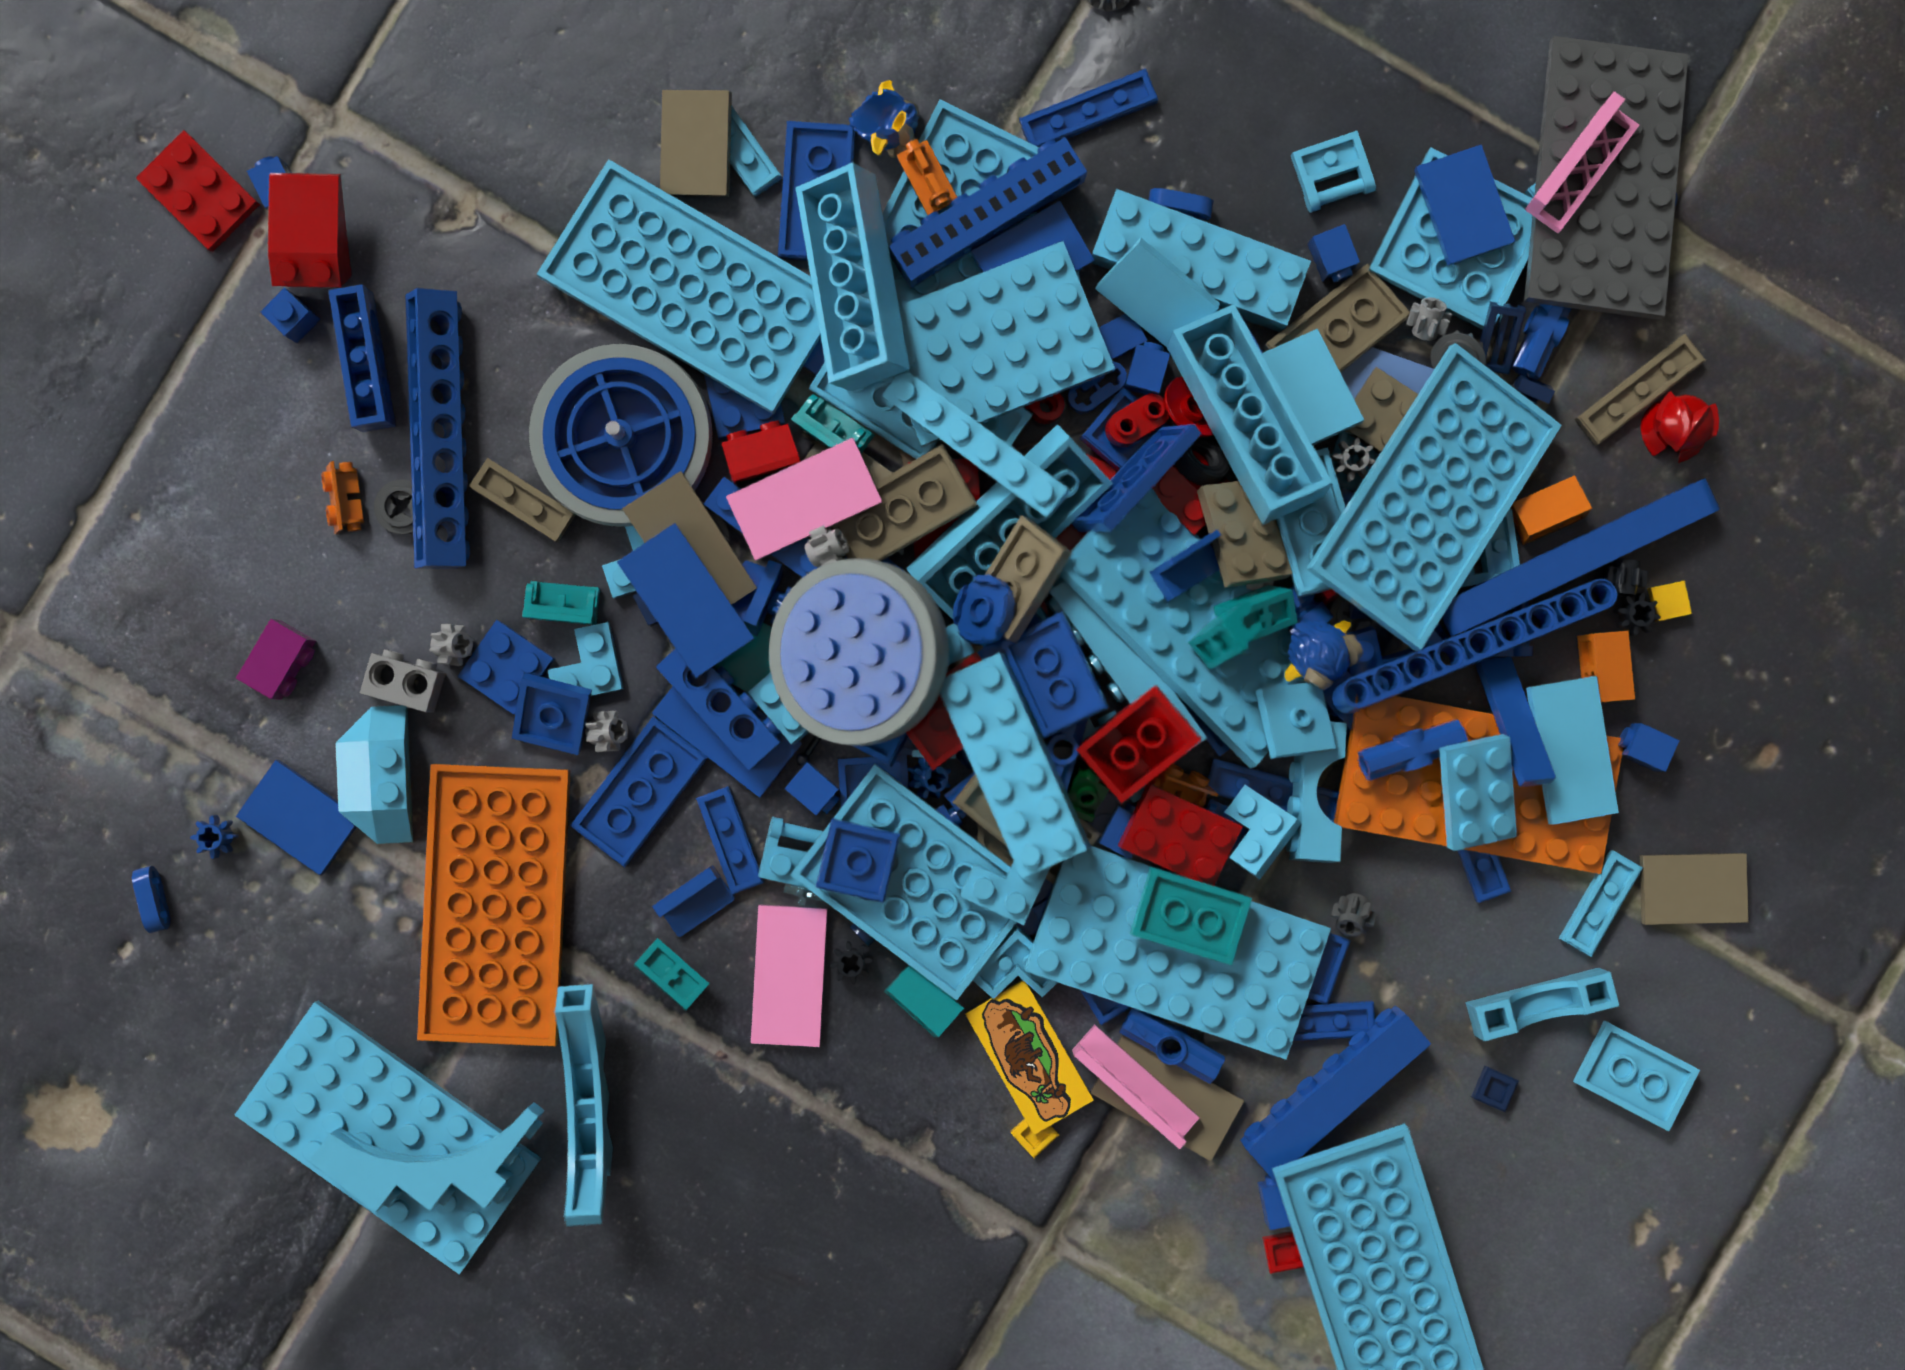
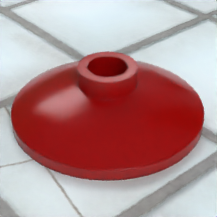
[1164,376,1214,438]

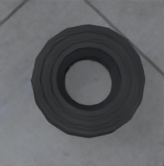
[1174,436,1230,486]

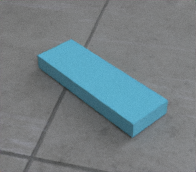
[730,107,782,198]
[1559,850,1643,957]

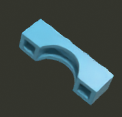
[1285,722,1347,863]
[1466,968,1619,1041]

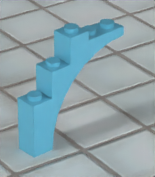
[555,984,613,1226]
[308,1102,545,1213]

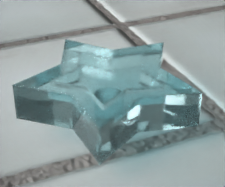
[784,884,823,906]

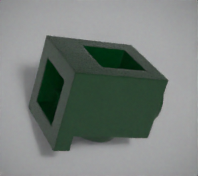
[1067,760,1110,823]

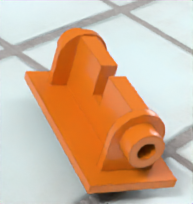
[896,139,957,215]
[321,461,364,535]
[1146,763,1218,807]

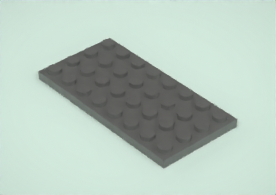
[1524,36,1688,320]

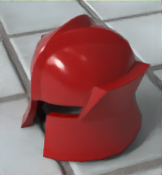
[1640,391,1719,463]

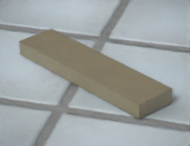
[1575,334,1706,446]

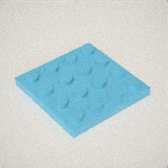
[1369,147,1533,330]

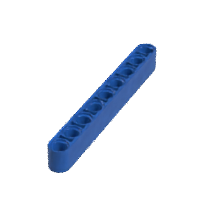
[1442,478,1720,636]
[1332,579,1617,714]

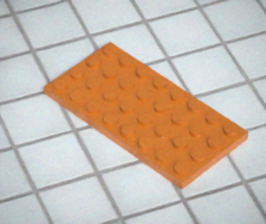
[1334,694,1623,874]
[417,764,571,1046]

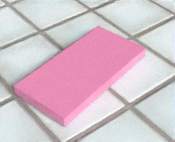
[726,438,883,560]
[751,905,828,1047]

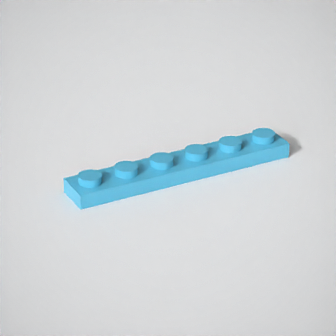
[882,371,1070,519]

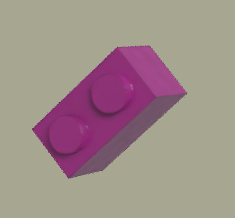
[235,619,316,700]

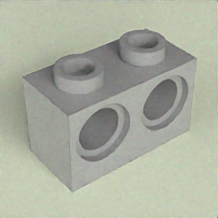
[360,649,446,713]

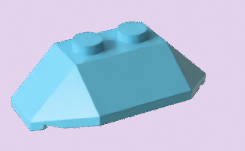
[336,705,413,844]

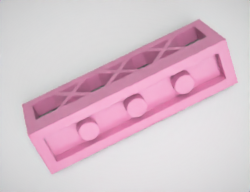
[1524,91,1640,234]
[1072,1024,1199,1149]

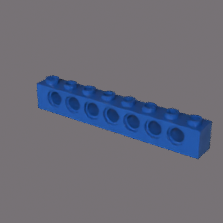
[405,288,470,569]

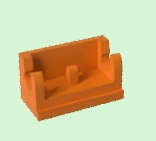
[1511,475,1592,545]
[1577,631,1635,702]

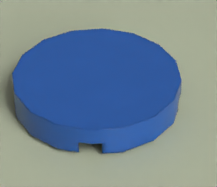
[953,575,1015,645]

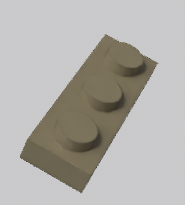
[469,458,576,543]

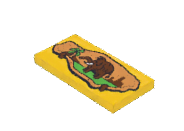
[965,980,1094,1135]

